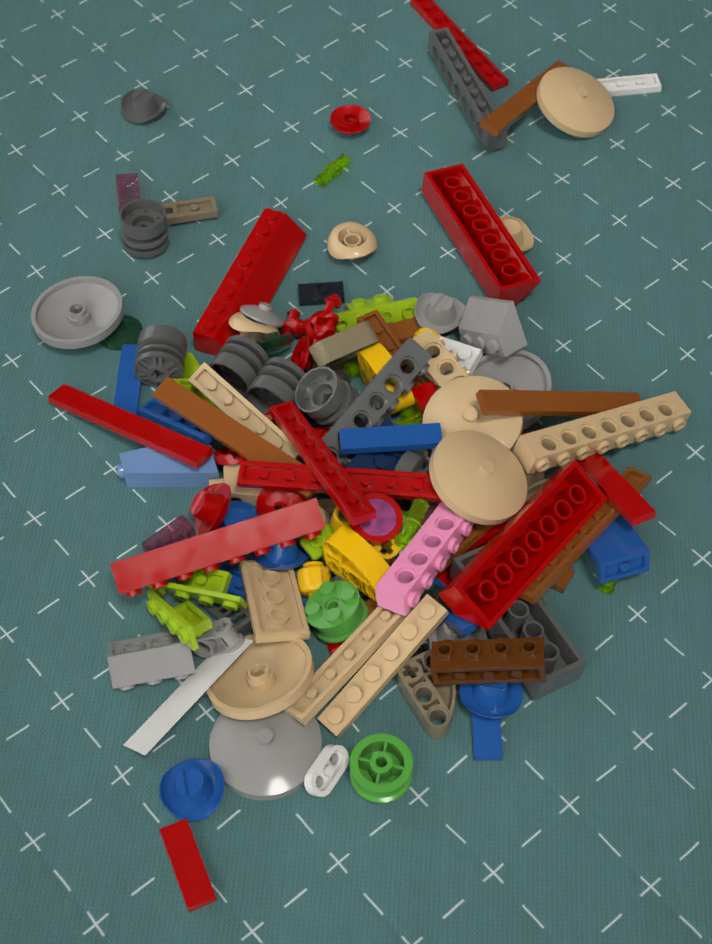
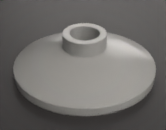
[240,302,284,327]

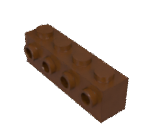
[430,636,546,685]

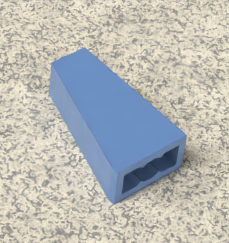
[116,443,219,487]

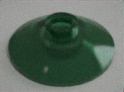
[99,315,143,351]

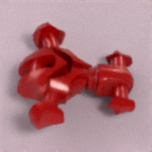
[277,294,342,356]

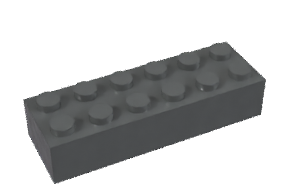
[449,545,587,700]

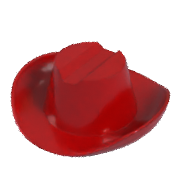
[190,483,231,535]

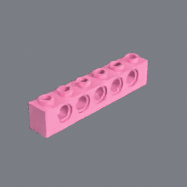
[375,502,475,617]

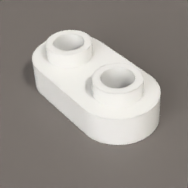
[304,744,349,797]

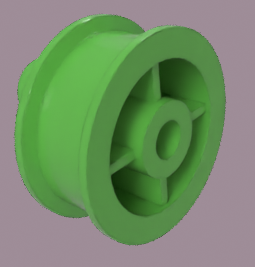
[304,581,369,643]
[350,733,413,803]

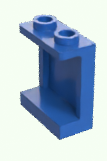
[586,515,650,584]

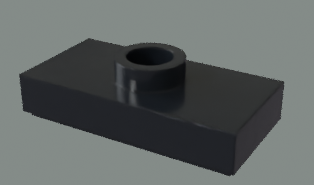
[298,281,345,306]

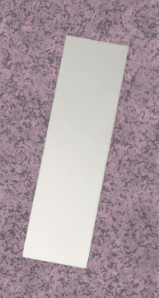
[123,638,253,755]

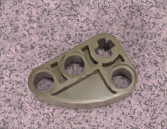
[309,321,380,369]
[397,649,456,740]

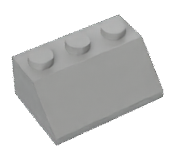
[458,295,528,357]
[107,631,195,690]

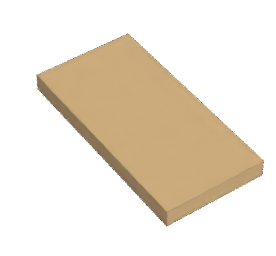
[239,560,310,643]

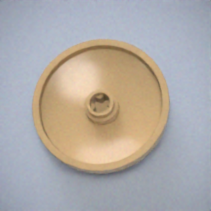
[536,67,615,138]
[422,376,523,452]
[429,430,528,525]
[206,634,315,720]

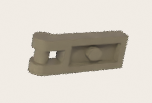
[162,196,218,228]

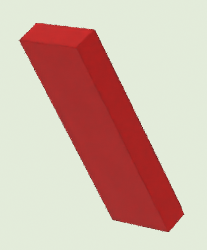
[159,818,217,912]

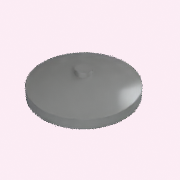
[31,276,124,349]
[472,349,553,430]
[209,710,322,800]

